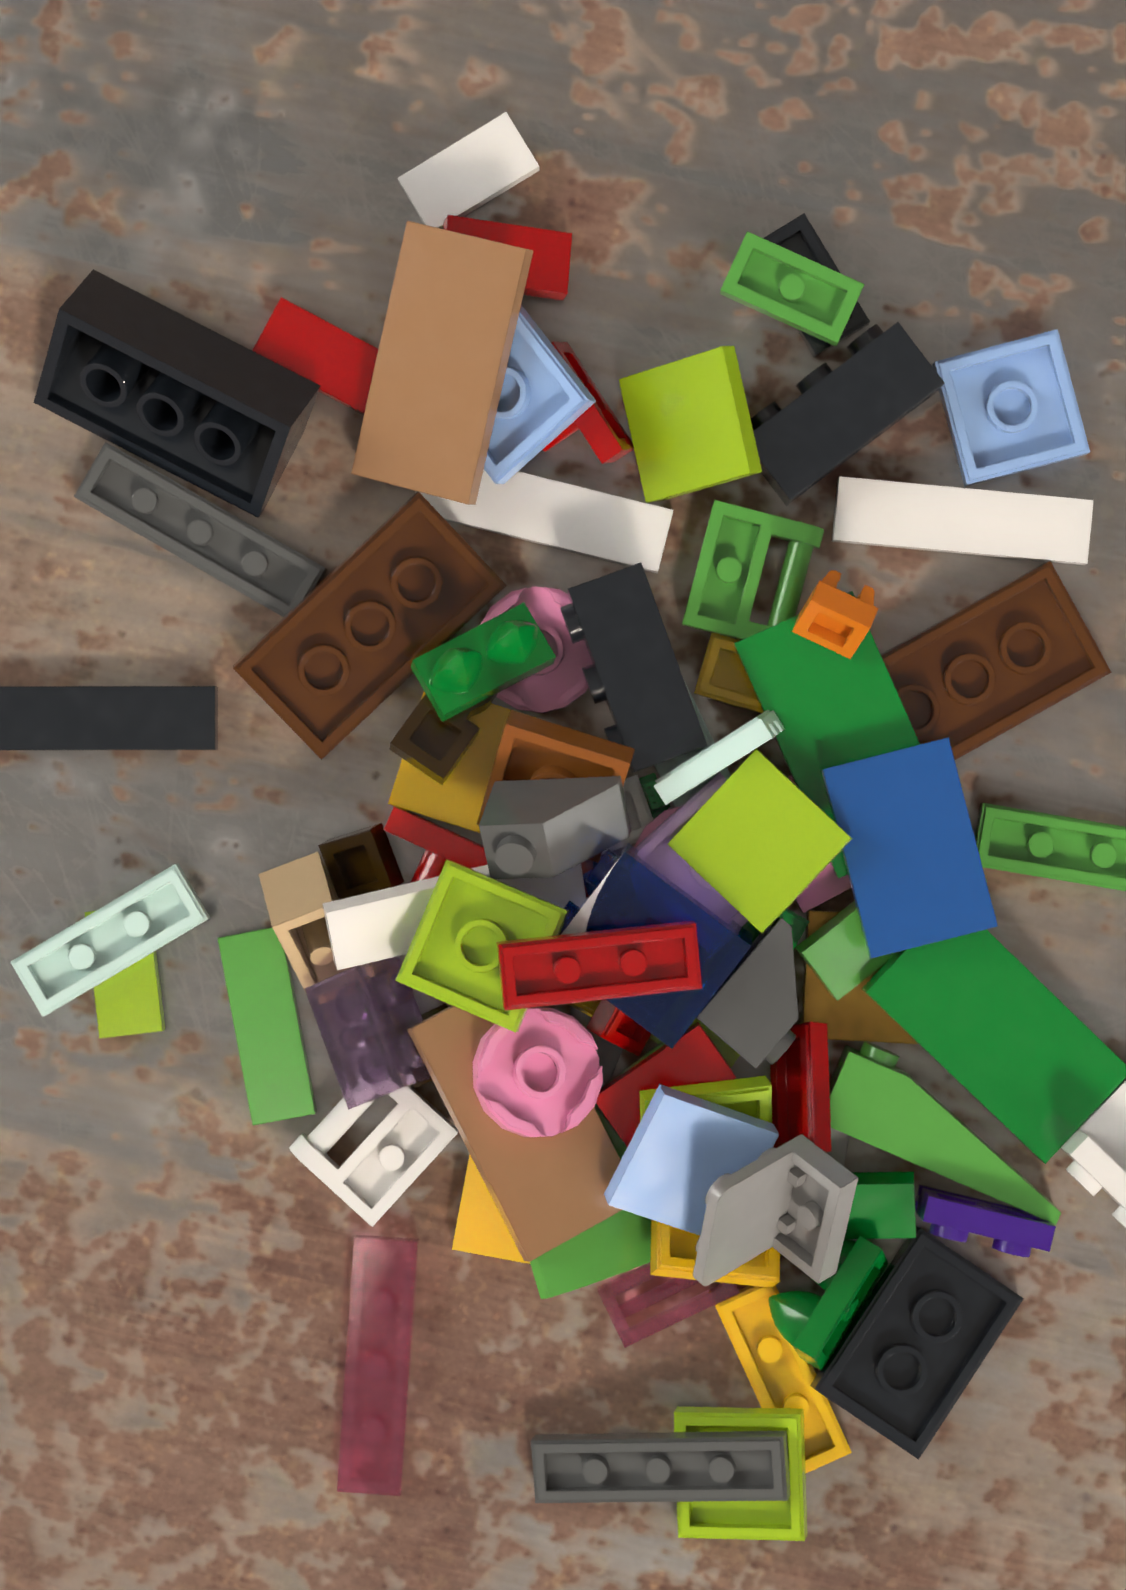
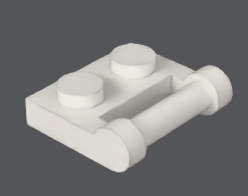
[289,1054,459,1227]

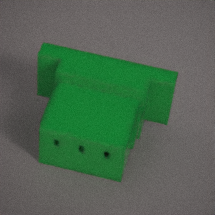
[639,772,671,820]

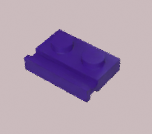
[915,1184,1056,1257]

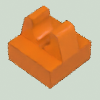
[792,570,879,659]

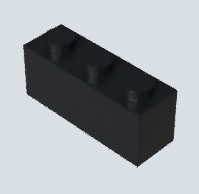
[751,322,945,506]
[560,562,708,773]

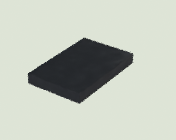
[810,1226,1024,1460]

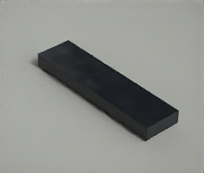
[0,686,218,750]

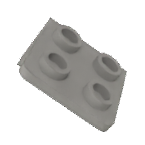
[693,1134,858,1286]

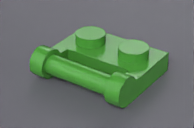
[682,500,824,640]

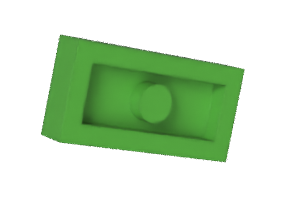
[720,231,865,346]

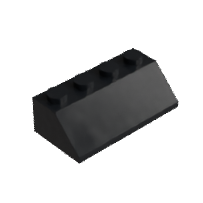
[33,269,320,518]

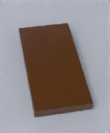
[233,491,507,760]
[881,561,1112,760]

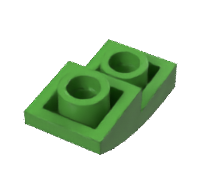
[530,1210,651,1299]

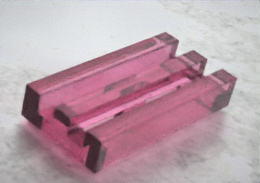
[597,1262,739,1348]

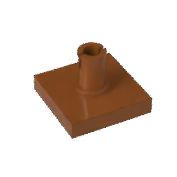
[477,710,635,863]

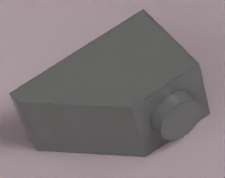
[479,776,631,879]
[692,917,799,1068]

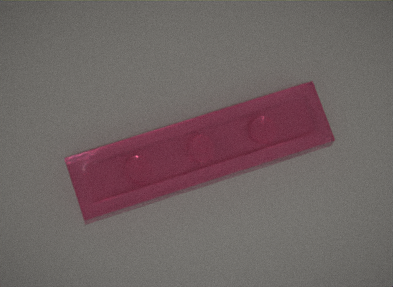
[337,1235,419,1496]

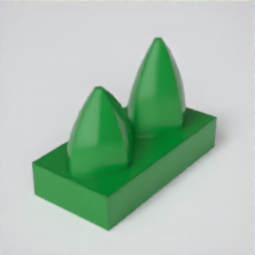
[411,602,556,722]
[768,1236,888,1371]

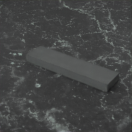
[74,442,327,617]
[531,1431,791,1503]

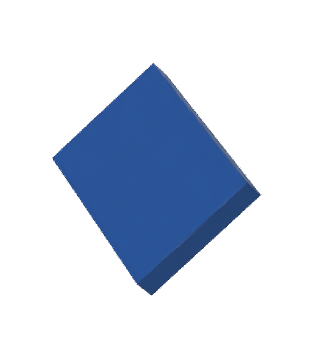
[821,737,998,959]

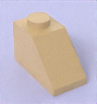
[259,852,372,1007]

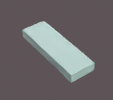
[10,863,210,1017]

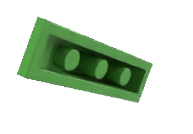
[829,1041,1061,1225]

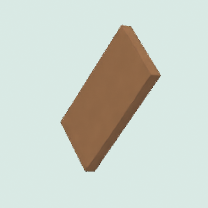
[351,221,533,505]
[407,1005,622,1262]

